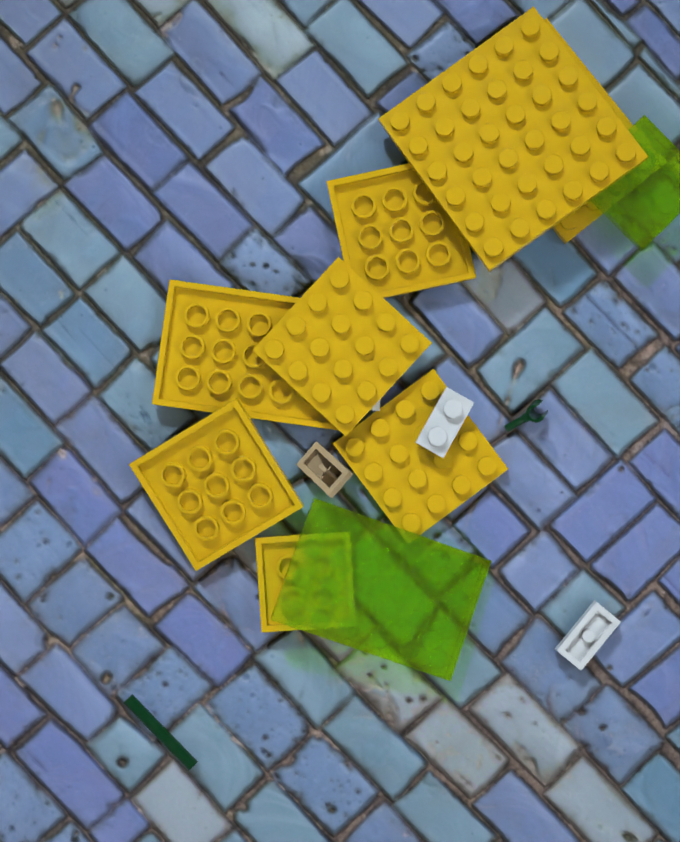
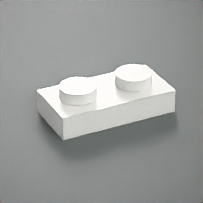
[415,387,474,458]
[555,600,621,670]

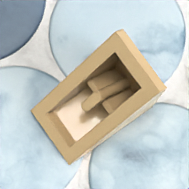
[296,441,353,498]

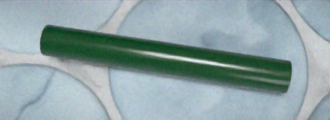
[124,694,198,770]

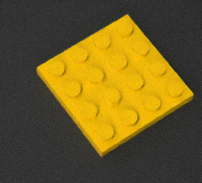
[326,163,476,299]
[252,257,432,436]
[333,369,508,544]
[129,398,304,571]

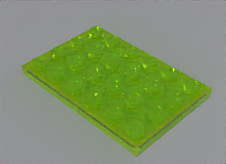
[270,498,491,681]

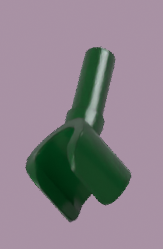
[504,399,548,432]

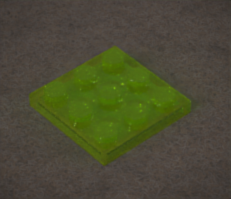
[590,115,680,251]

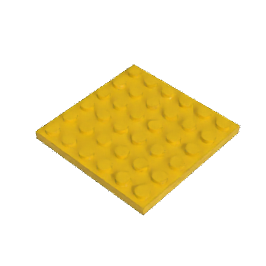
[378,6,649,273]

